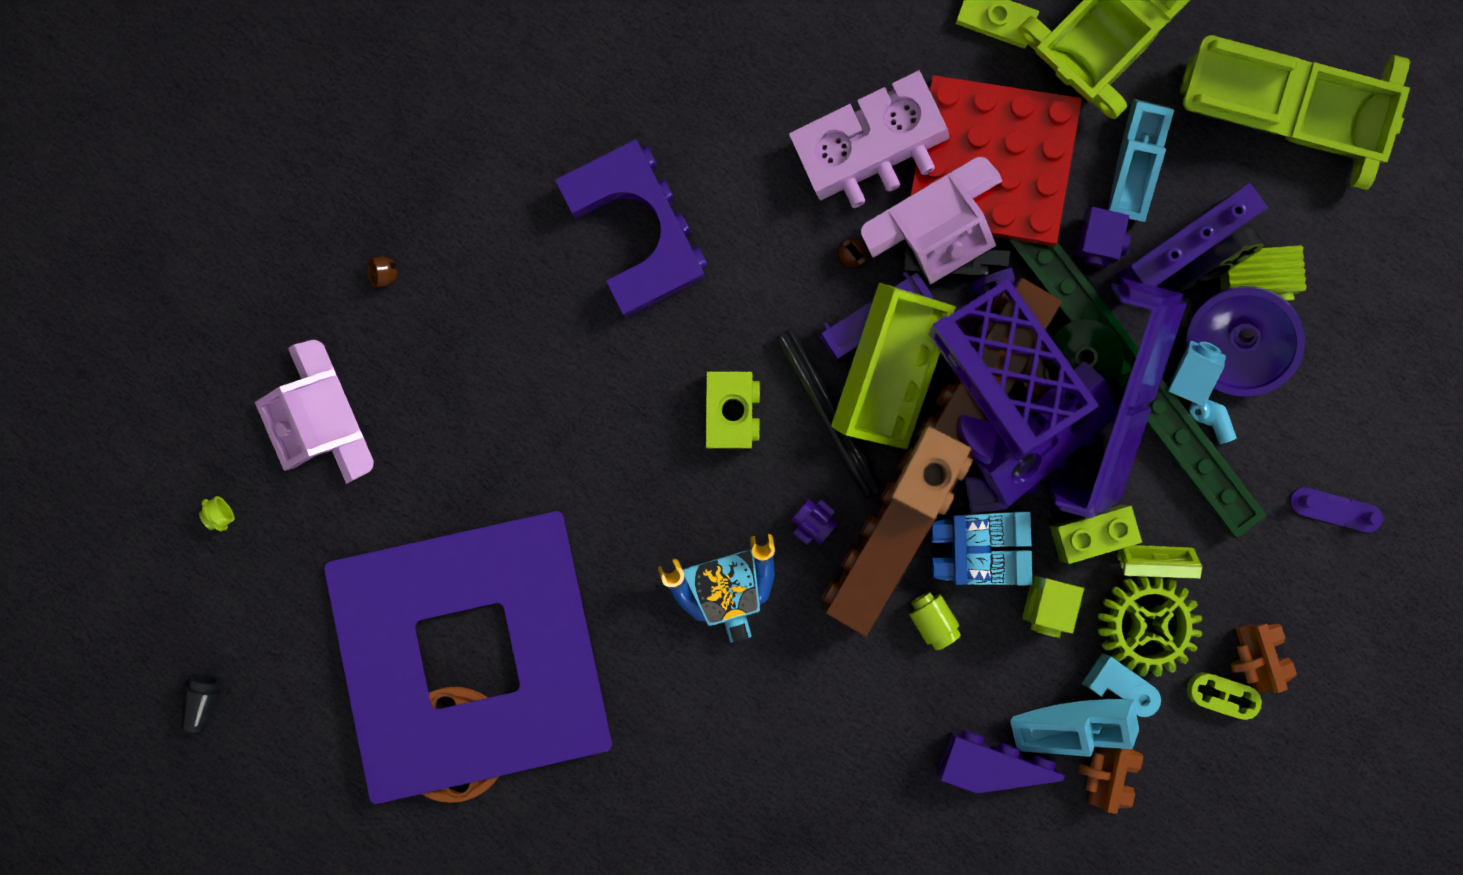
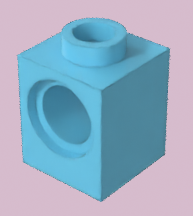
[1169,340,1226,407]

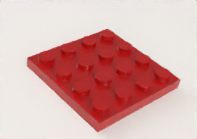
[911,75,1082,247]

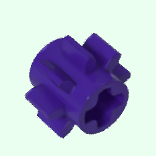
[791,499,838,545]

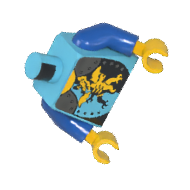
[658,534,775,643]

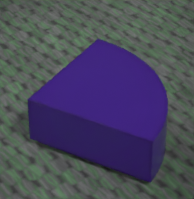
[970,267,1015,296]
[957,414,998,464]
[963,477,1008,514]

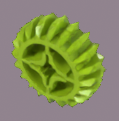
[1098,576,1202,677]

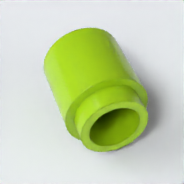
[908,592,961,651]

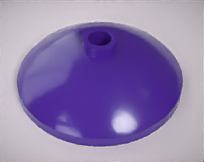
[1186,286,1305,397]

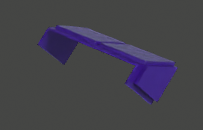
[1048,278,1186,518]

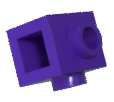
[1075,207,1131,268]

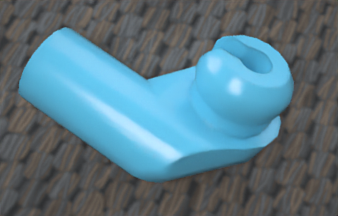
[1189,400,1237,444]

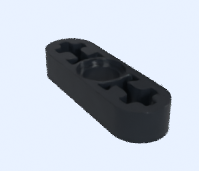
[1163,227,1264,298]

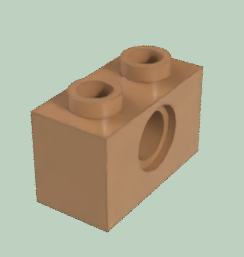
[889,426,972,519]

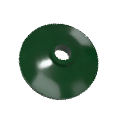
[1047,319,1123,387]

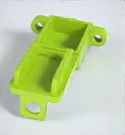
[1018,0,1190,119]
[1179,35,1410,190]

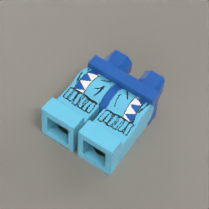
[929,512,1033,585]

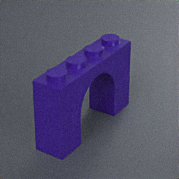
[555,139,708,318]

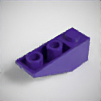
[937,729,1065,793]

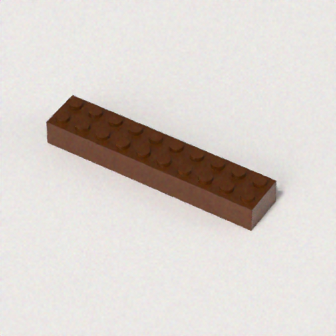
[820,278,1062,637]

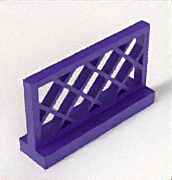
[928,279,1099,462]

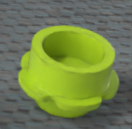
[199,496,234,532]

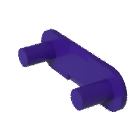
[1290,487,1384,532]

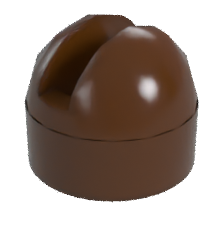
[838,238,868,269]
[367,256,398,288]

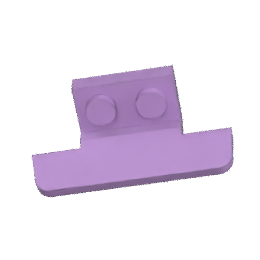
[861,157,1002,284]
[255,340,374,484]

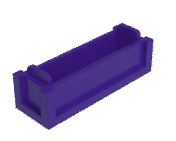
[820,271,933,362]

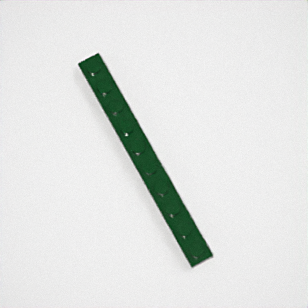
[1006,239,1267,538]

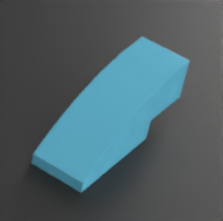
[1108,99,1174,222]
[1010,699,1139,757]

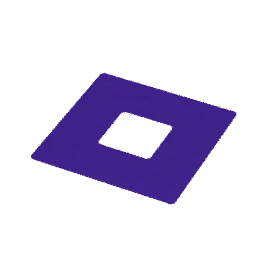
[324,511,612,804]

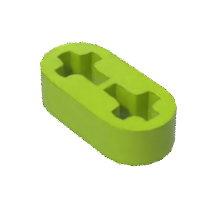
[1187,672,1262,720]

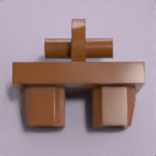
[1230,624,1297,693]
[1078,747,1144,814]

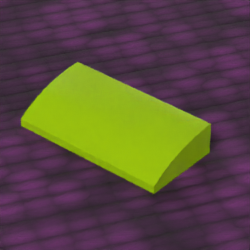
[831,282,956,449]

